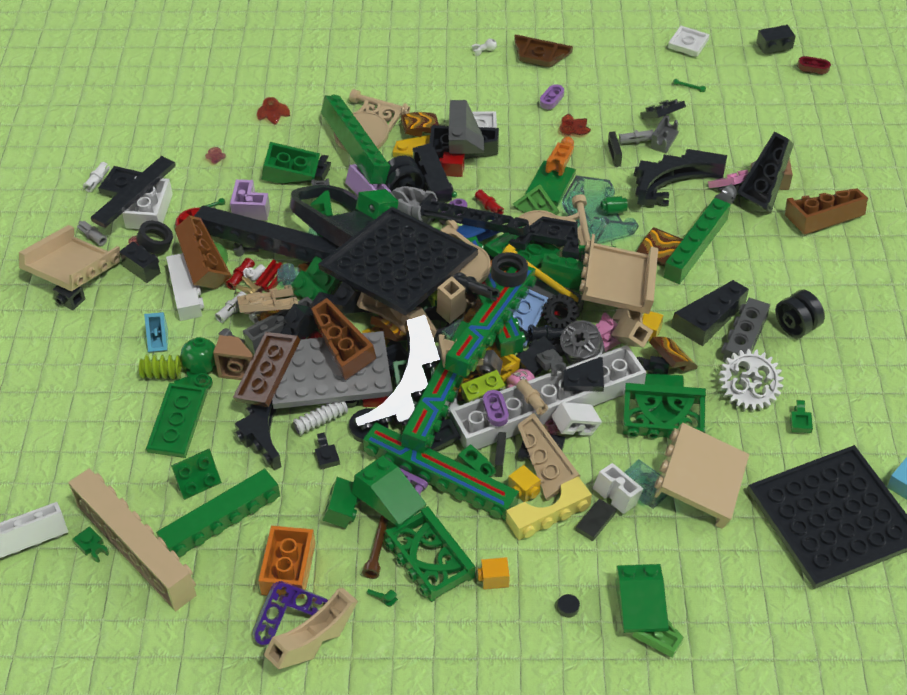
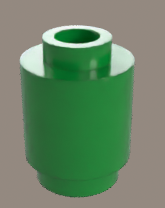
[600,196,628,215]

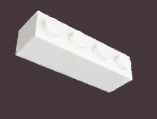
[166,253,204,321]
[0,502,68,558]

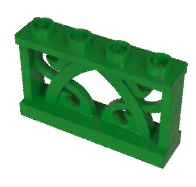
[623,383,706,439]
[384,506,475,602]

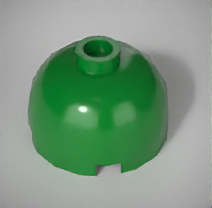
[180,337,216,374]

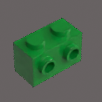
[322,476,360,529]

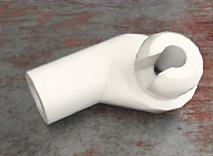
[243,264,266,281]

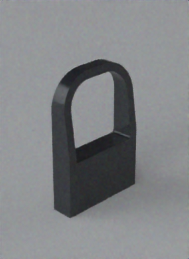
[289,185,375,247]

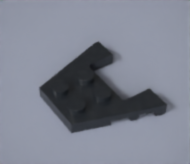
[509,216,579,260]

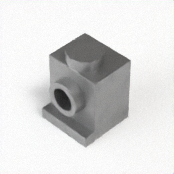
[476,350,503,376]

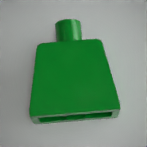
[356,189,399,219]

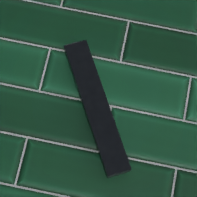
[90,156,176,228]

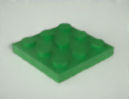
[484,227,561,269]

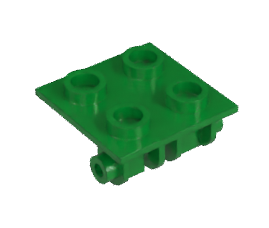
[171,448,222,500]

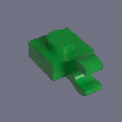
[790,400,813,433]

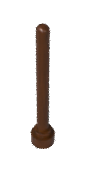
[362,515,388,579]

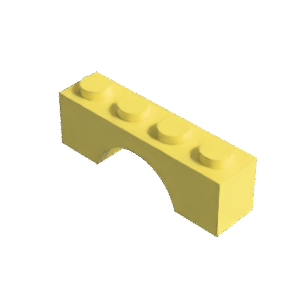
[506,476,592,540]

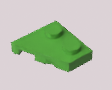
[632,620,684,658]

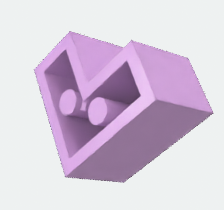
[230,179,270,221]

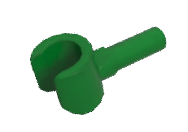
[367,589,398,607]

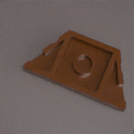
[514,34,573,67]

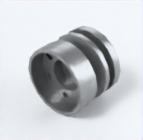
[560,320,605,365]

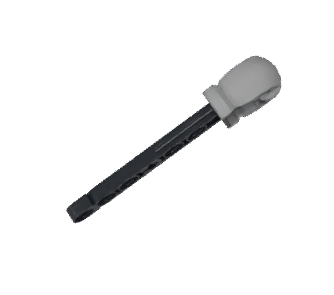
[391,186,530,236]

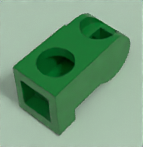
[457,444,496,478]

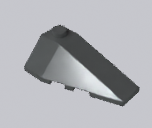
[449,100,484,154]

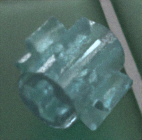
[277,263,299,285]

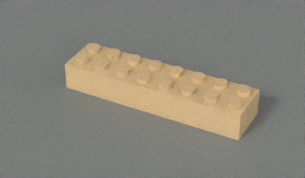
[68,468,197,612]

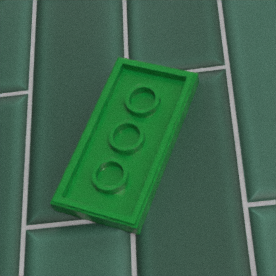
[146,383,208,458]

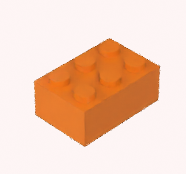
[258,526,316,599]

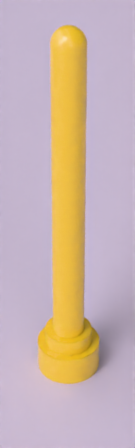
[502,244,579,302]

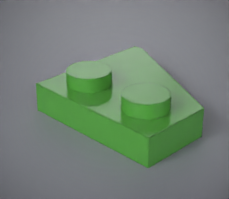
[513,185,560,215]

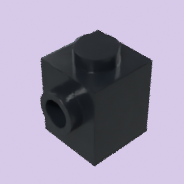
[53,285,85,310]

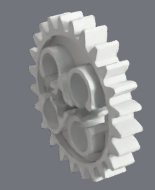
[718,349,784,412]

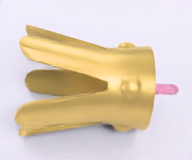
[236,276,263,294]

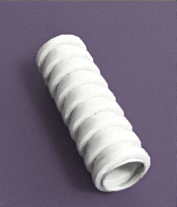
[293,401,348,435]

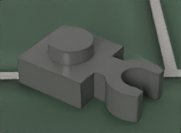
[536,349,566,377]

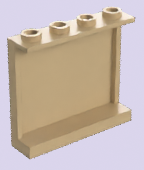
[19,225,120,291]
[579,234,658,314]
[654,423,749,529]

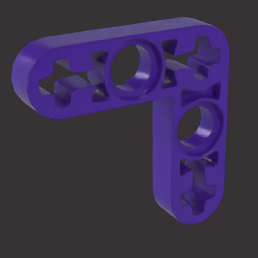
[252,581,328,645]

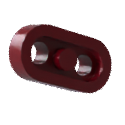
[797,56,831,75]

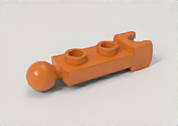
[546,137,574,176]

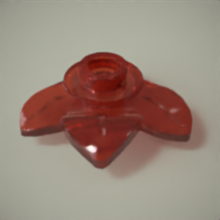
[257,97,290,125]
[559,114,591,135]

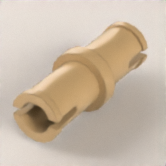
[516,379,548,415]

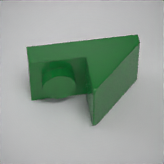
[310,190,333,217]

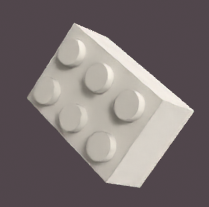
[122,177,173,229]

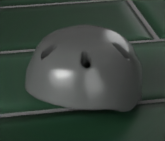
[711,184,737,206]

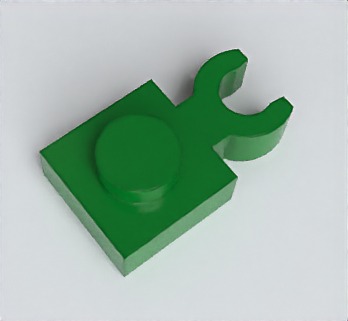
[72,526,109,563]

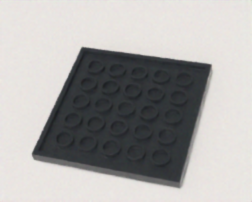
[318,207,478,316]
[747,445,907,589]

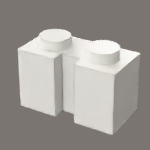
[551,402,602,436]
[593,463,643,514]

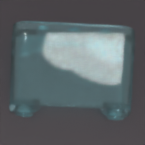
[562,175,639,244]

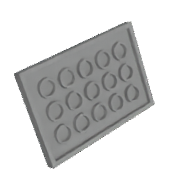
[272,331,393,409]

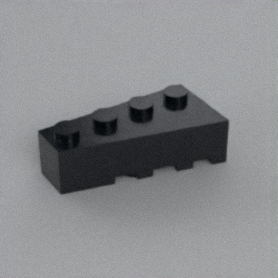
[429,125,499,160]
[737,131,794,213]
[672,280,749,347]

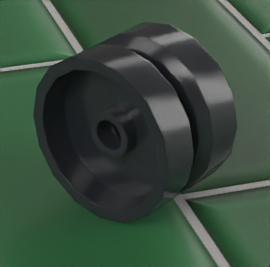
[385,155,425,192]
[775,289,825,338]

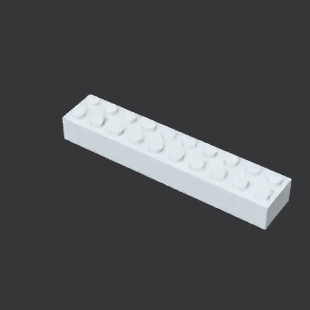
[450,345,646,449]

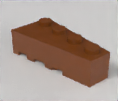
[785,188,868,235]
[175,215,232,289]
[311,298,377,380]

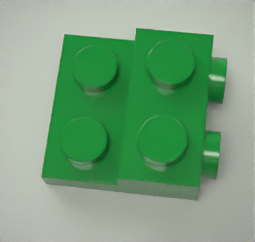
[291,257,340,301]

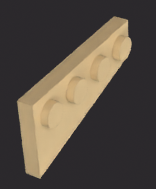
[518,413,581,501]

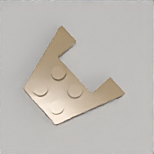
[237,284,298,314]

